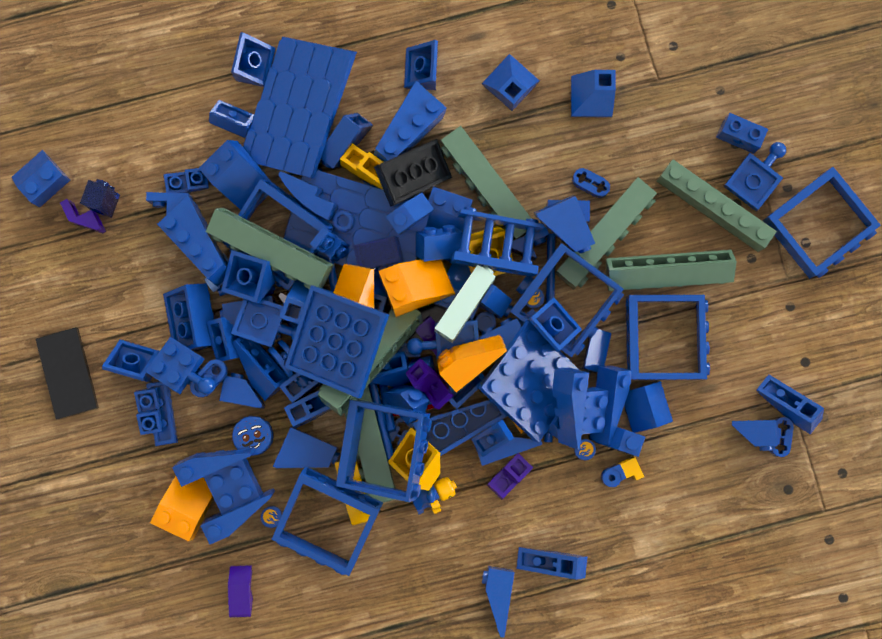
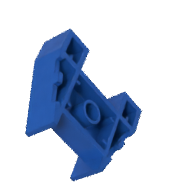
[552,366,632,449]
[172,447,275,544]

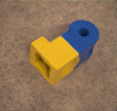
[601,457,644,487]

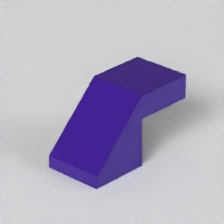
[60,199,106,234]
[406,359,454,410]
[228,566,253,618]

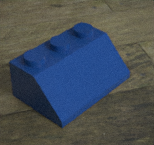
[163,283,214,351]

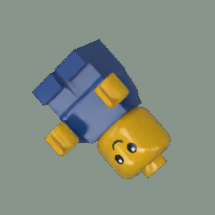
[412,477,457,515]

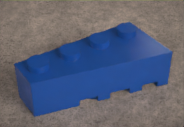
[157,196,228,287]

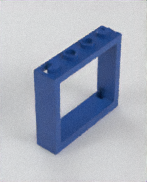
[763,167,881,279]
[222,179,334,291]
[510,243,624,358]
[626,295,710,380]
[336,399,432,502]
[271,466,383,576]

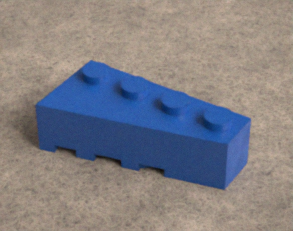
[374,81,447,162]
[412,400,507,456]

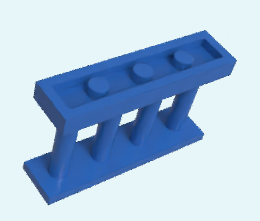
[450,207,544,277]

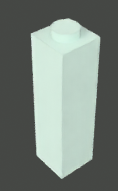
[435,265,496,343]

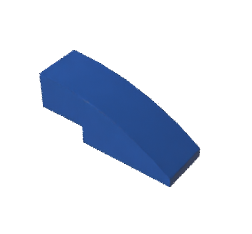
[279,171,339,220]

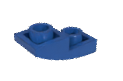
[164,168,209,193]
[310,227,350,261]
[134,387,162,435]

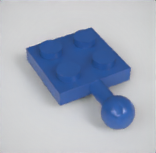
[724,142,786,211]
[231,299,297,348]
[407,319,479,359]
[146,337,215,394]

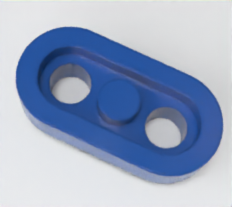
[190,359,228,397]

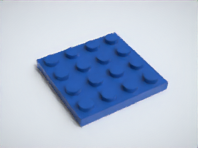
[284,285,389,398]
[477,321,579,442]

